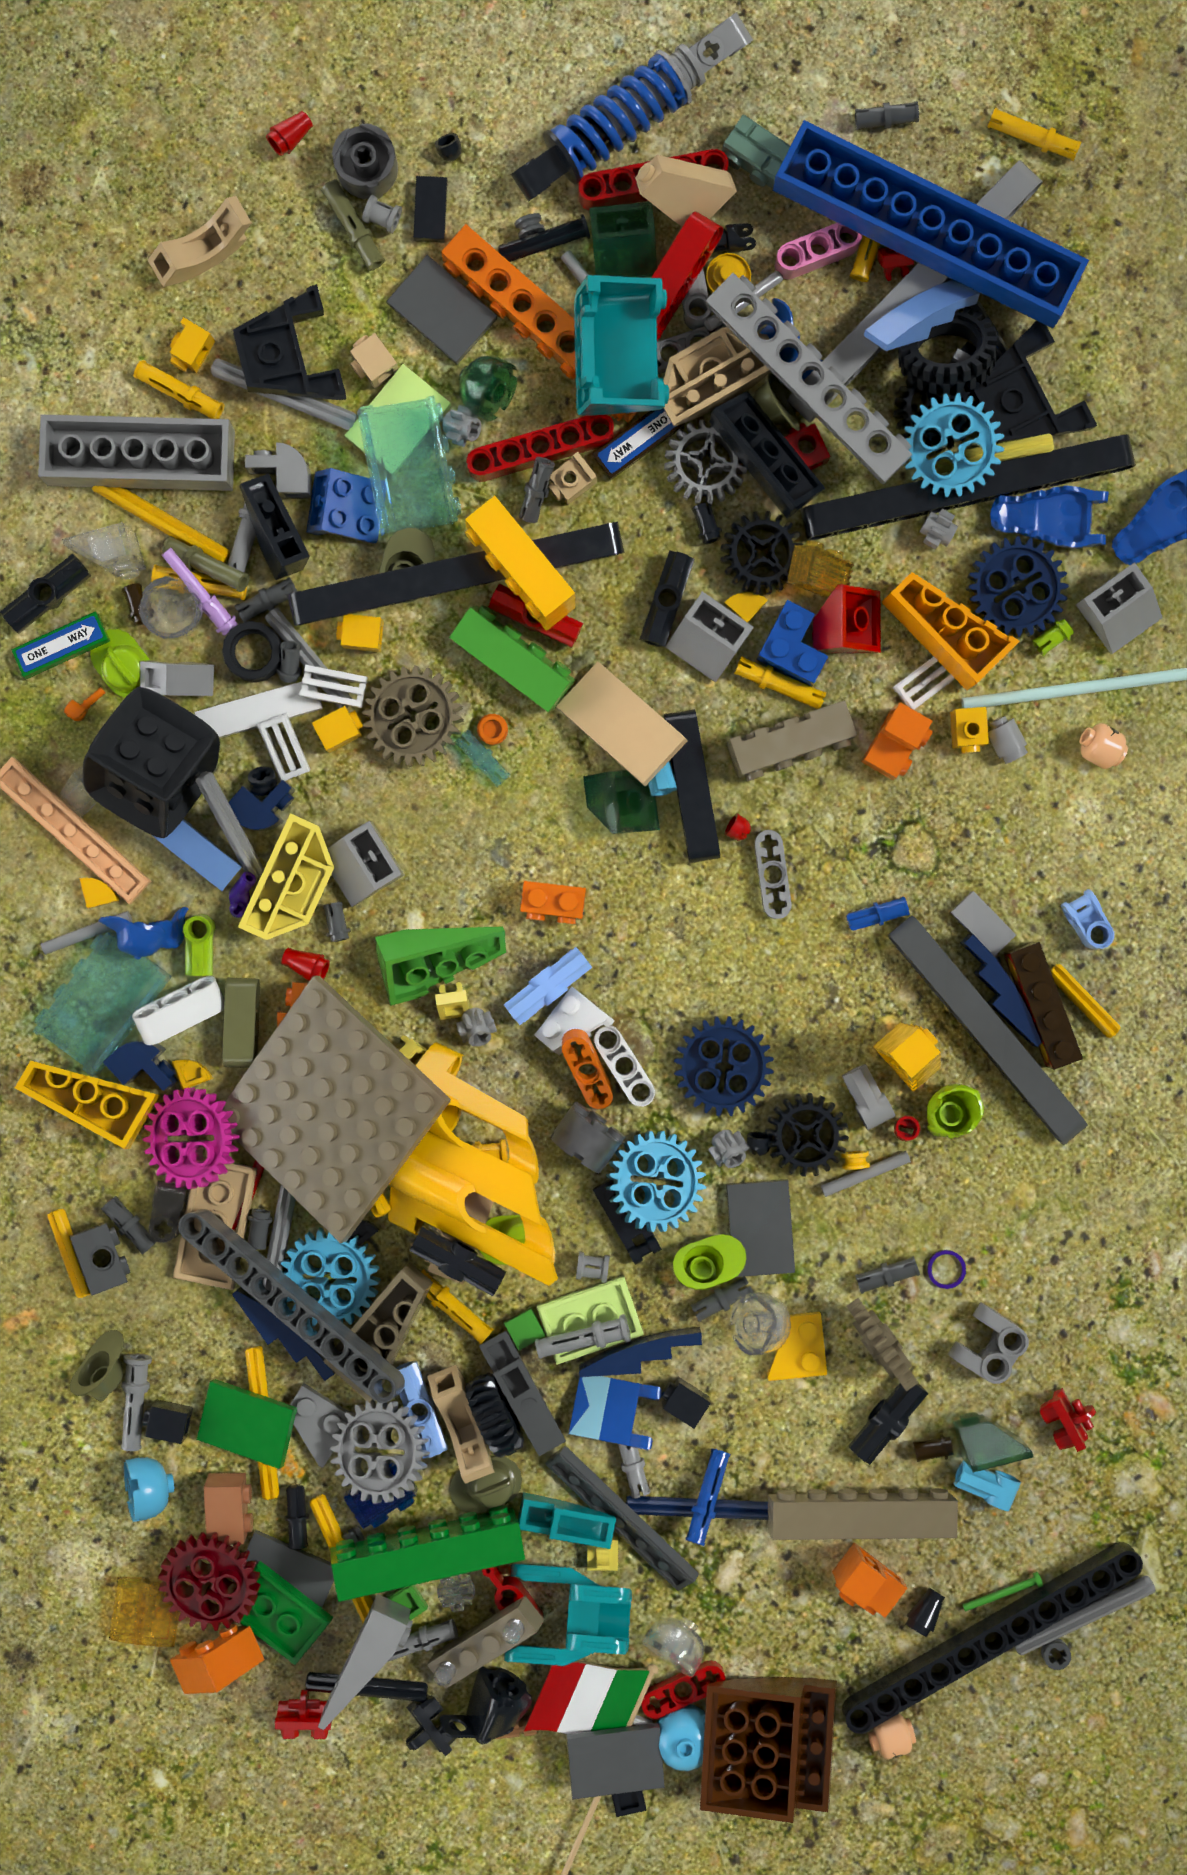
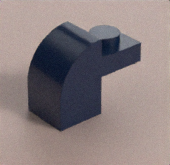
[229,780,295,831]
[103,1040,178,1091]

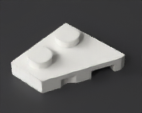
[534,987,615,1055]

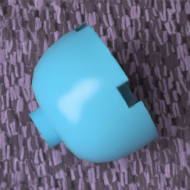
[124,1457,174,1522]
[656,1704,706,1772]

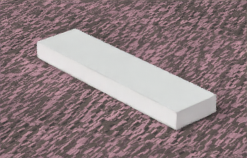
[195,678,323,738]

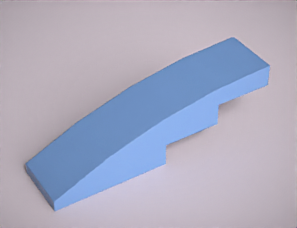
[864,280,980,351]
[152,819,242,891]

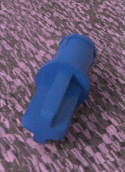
[846,896,910,931]

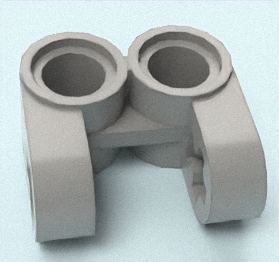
[948,1302,1029,1384]

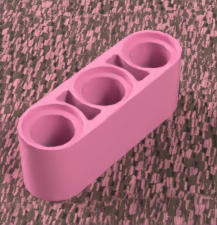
[774,223,863,280]

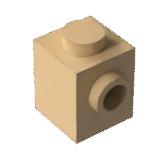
[350,333,399,389]

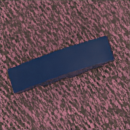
[960,934,1042,1047]
[232,1287,335,1381]
[579,1327,702,1377]

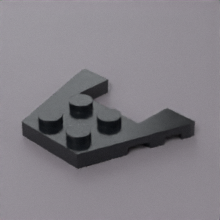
[233,284,346,400]
[971,321,1097,444]

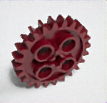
[158,1532,261,1631]

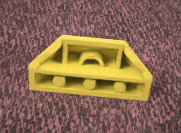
[238,813,334,940]

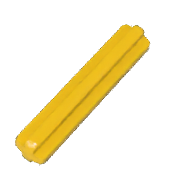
[1050,964,1121,1038]
[47,1209,90,1298]

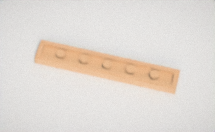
[0,757,152,904]

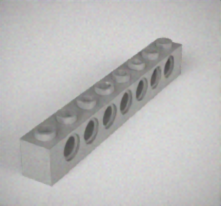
[706,273,912,485]

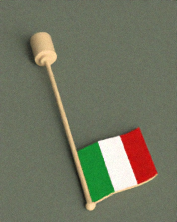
[523,1661,658,1875]

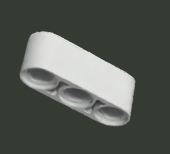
[132,976,225,1045]
[594,1025,655,1107]

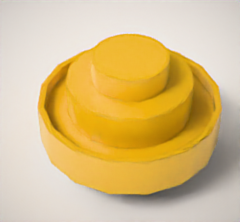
[705,253,752,294]

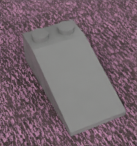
[318,1594,413,1730]

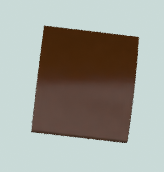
[700,1677,837,1823]

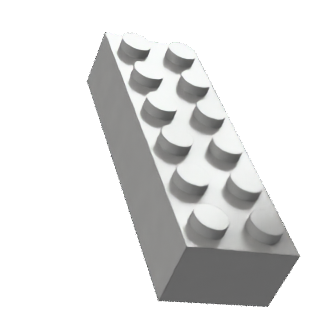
[38,415,235,491]

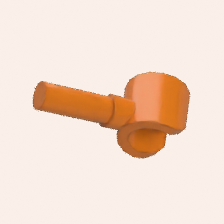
[64,687,106,721]

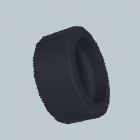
[222,621,282,682]

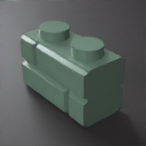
[722,114,790,188]

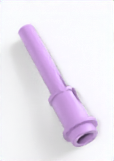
[162,548,238,636]

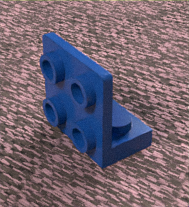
[306,468,386,544]

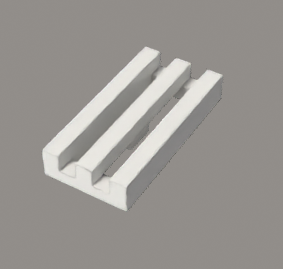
[893,657,955,710]
[299,665,367,708]
[257,712,310,781]

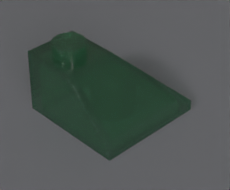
[583,770,660,834]
[953,1412,1034,1473]

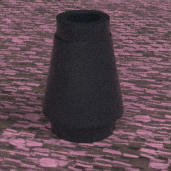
[905,1588,945,1638]

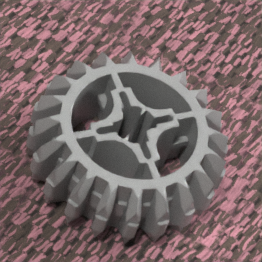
[664,420,747,505]

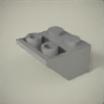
[1075,562,1163,654]
[665,591,754,683]
[327,821,405,907]

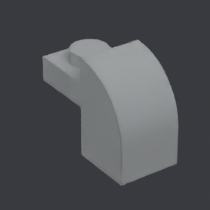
[245,442,312,499]

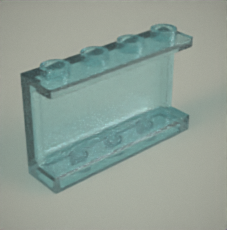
[357,396,461,536]
[33,932,172,1077]

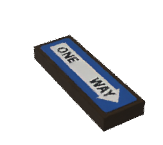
[592,409,685,481]

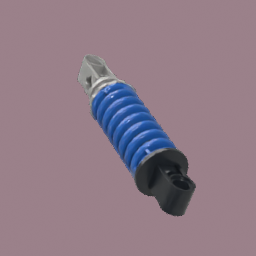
[511,12,753,202]

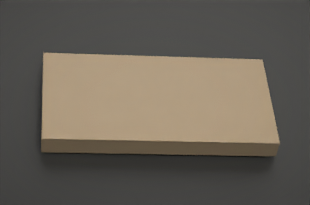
[556,661,687,786]
[173,1156,257,1290]

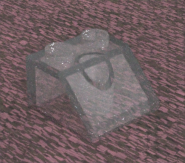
[62,522,146,580]

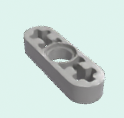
[754,830,792,919]

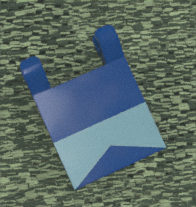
[569,1376,662,1450]

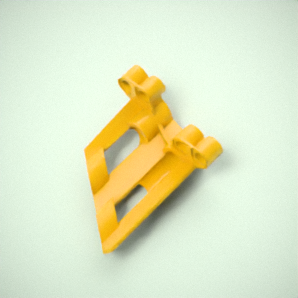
[388,1042,558,1286]

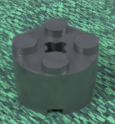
[332,123,398,199]
[551,1102,626,1173]

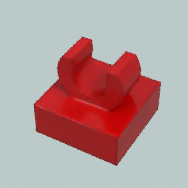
[877,247,914,281]

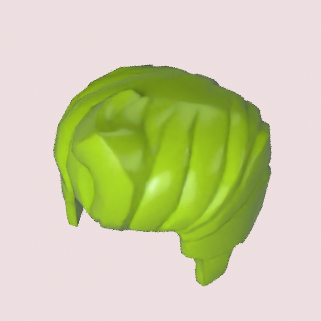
[926,1084,984,1139]

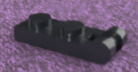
[593,1179,662,1265]

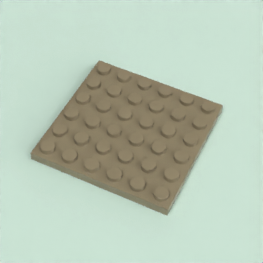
[223,976,451,1243]

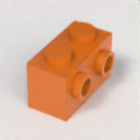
[520,881,586,924]

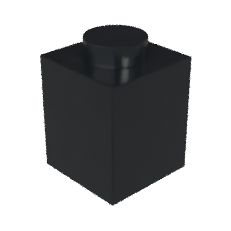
[661,1376,711,1429]
[142,1399,193,1444]

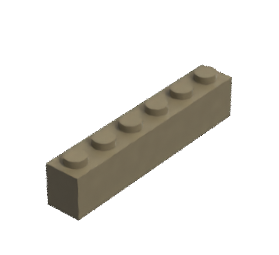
[768,1488,958,1540]

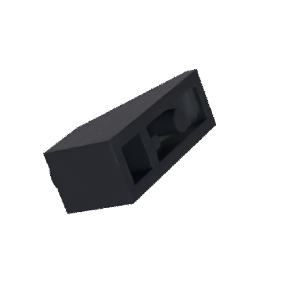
[240,474,310,580]

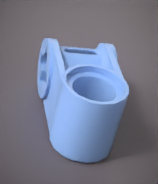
[1061,889,1114,950]

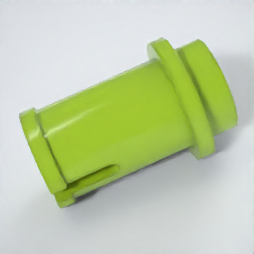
[1032,619,1074,656]

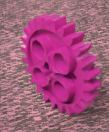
[143,1088,239,1189]

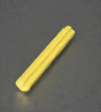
[930,434,1054,473]

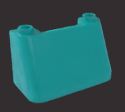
[574,275,669,416]

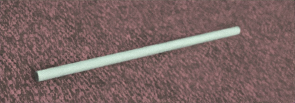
[961,668,1187,708]

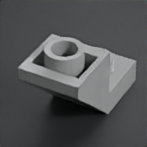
[140,660,214,696]

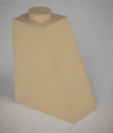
[635,155,737,227]

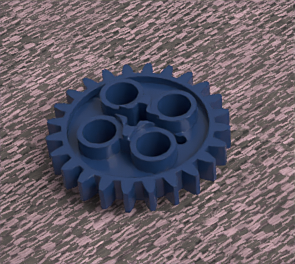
[966,536,1069,639]
[674,1016,774,1116]

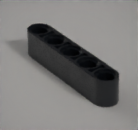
[664,709,720,863]

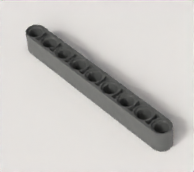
[888,915,1088,1145]
[178,1209,405,1403]

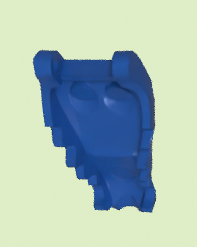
[1112,469,1187,565]
[990,485,1109,549]

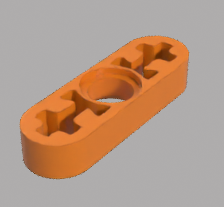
[562,1029,613,1109]

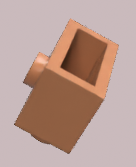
[204,1473,253,1545]

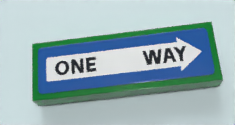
[11,611,110,679]

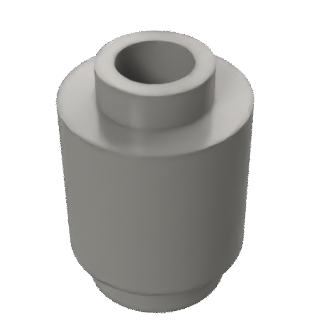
[988,716,1028,764]

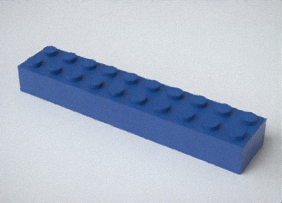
[772,120,1089,328]

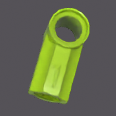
[183,914,216,976]

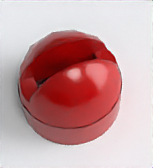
[724,813,751,841]
[894,1116,920,1142]

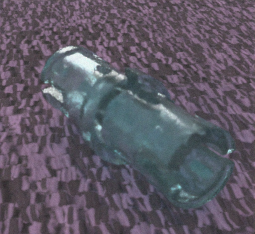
[455,730,511,788]

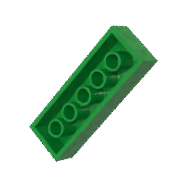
[330,1505,526,1602]

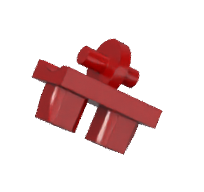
[1039,1388,1096,1452]
[275,1690,332,1739]

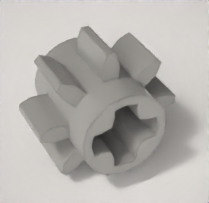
[442,405,481,447]
[919,508,958,549]
[456,1008,497,1046]
[708,1130,749,1168]

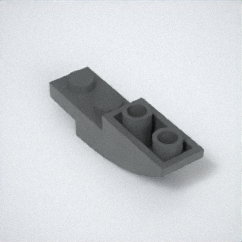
[479,1331,566,1456]

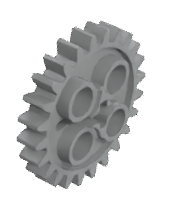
[330,1400,430,1504]

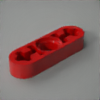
[641,1660,725,1719]

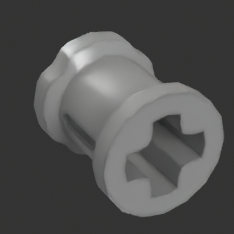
[362,195,402,234]
[576,1251,610,1283]

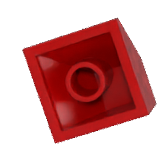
[812,584,881,653]

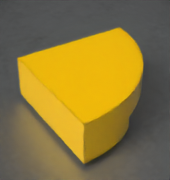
[724,592,768,623]
[79,878,119,908]
[172,1059,213,1090]

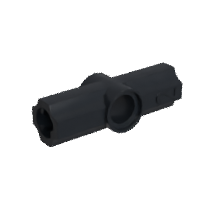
[639,550,695,648]
[0,554,91,634]
[409,1226,506,1296]
[848,1383,929,1465]

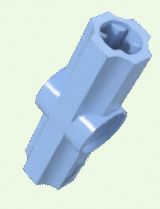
[504,947,592,1025]
[396,1360,448,1459]

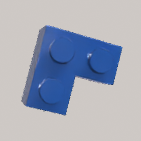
[756,600,828,687]

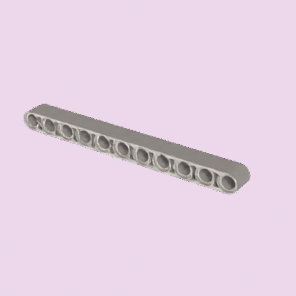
[787,160,1043,423]

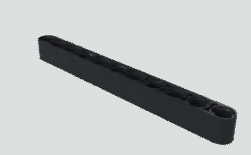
[800,435,1136,541]
[287,522,625,626]
[842,1542,1143,1734]

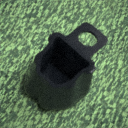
[440,1666,532,1744]

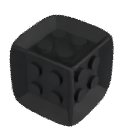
[83,686,220,838]

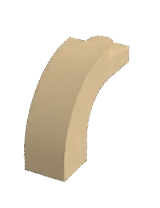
[148,196,252,287]
[427,1365,494,1484]

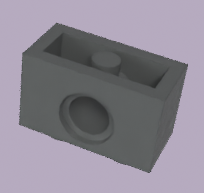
[69,1223,131,1296]

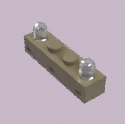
[427,1595,544,1689]

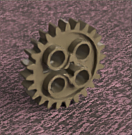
[362,665,464,767]
[846,1298,919,1391]

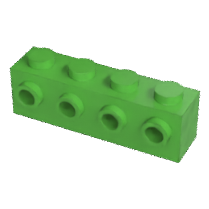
[449,605,575,712]

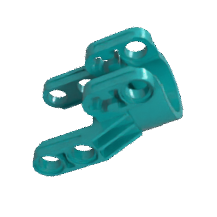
[504,1564,632,1666]

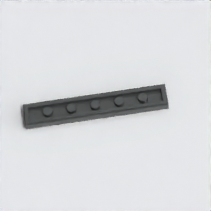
[545,1446,699,1591]

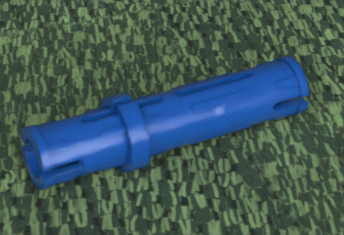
[685,1449,731,1546]

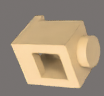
[548,452,597,505]

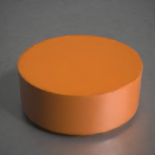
[477,714,508,745]

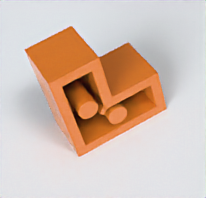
[861,702,933,780]
[832,1543,908,1618]
[170,1624,265,1694]

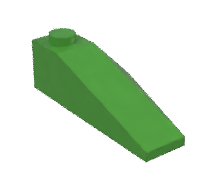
[375,926,506,1006]

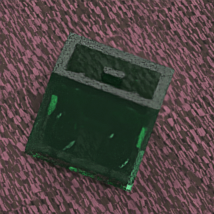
[589,202,657,277]

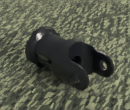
[713,223,756,253]

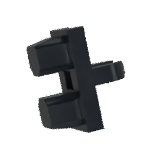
[406,1695,460,1757]

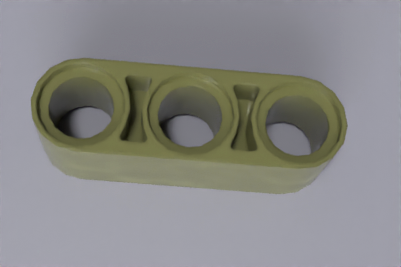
[222,977,260,1068]

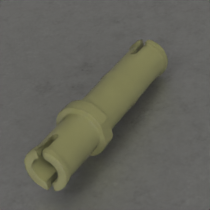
[321,179,385,271]
[162,536,249,592]

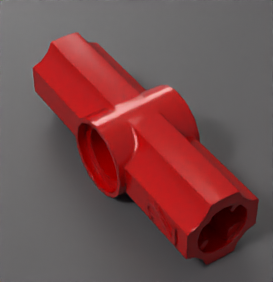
[488,583,583,648]

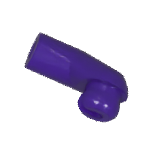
[229,872,256,918]

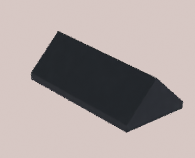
[709,391,825,519]

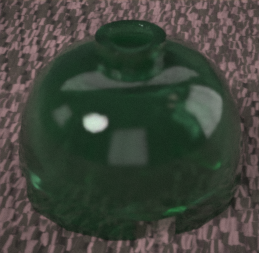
[459,355,518,422]

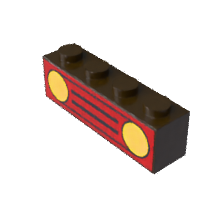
[1003,942,1083,1070]

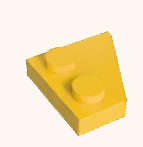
[767,1312,827,1381]

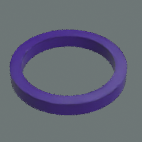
[927,1250,966,1289]

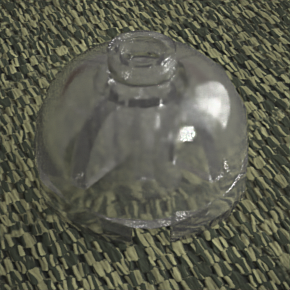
[139,576,203,640]
[730,1292,791,1355]
[642,1616,705,1677]

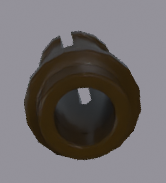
[122,583,153,625]
[913,1434,954,1462]

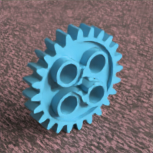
[904,393,1004,498]
[606,1131,706,1232]
[281,1228,381,1327]

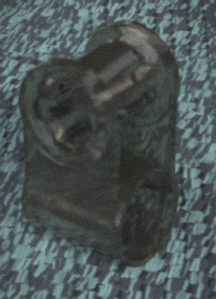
[149,1181,190,1243]

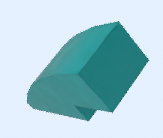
[518,1492,616,1549]

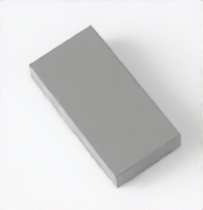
[950,891,1016,957]

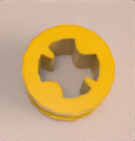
[841,1151,870,1170]

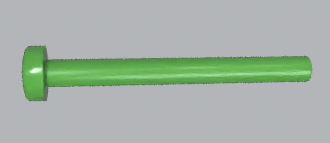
[962,1572,1043,1612]

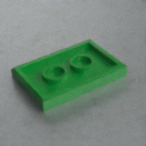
[196,1379,297,1469]
[240,1561,333,1665]

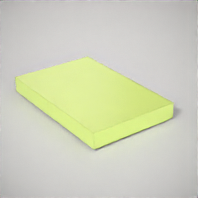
[344,364,451,477]
[537,1275,644,1365]

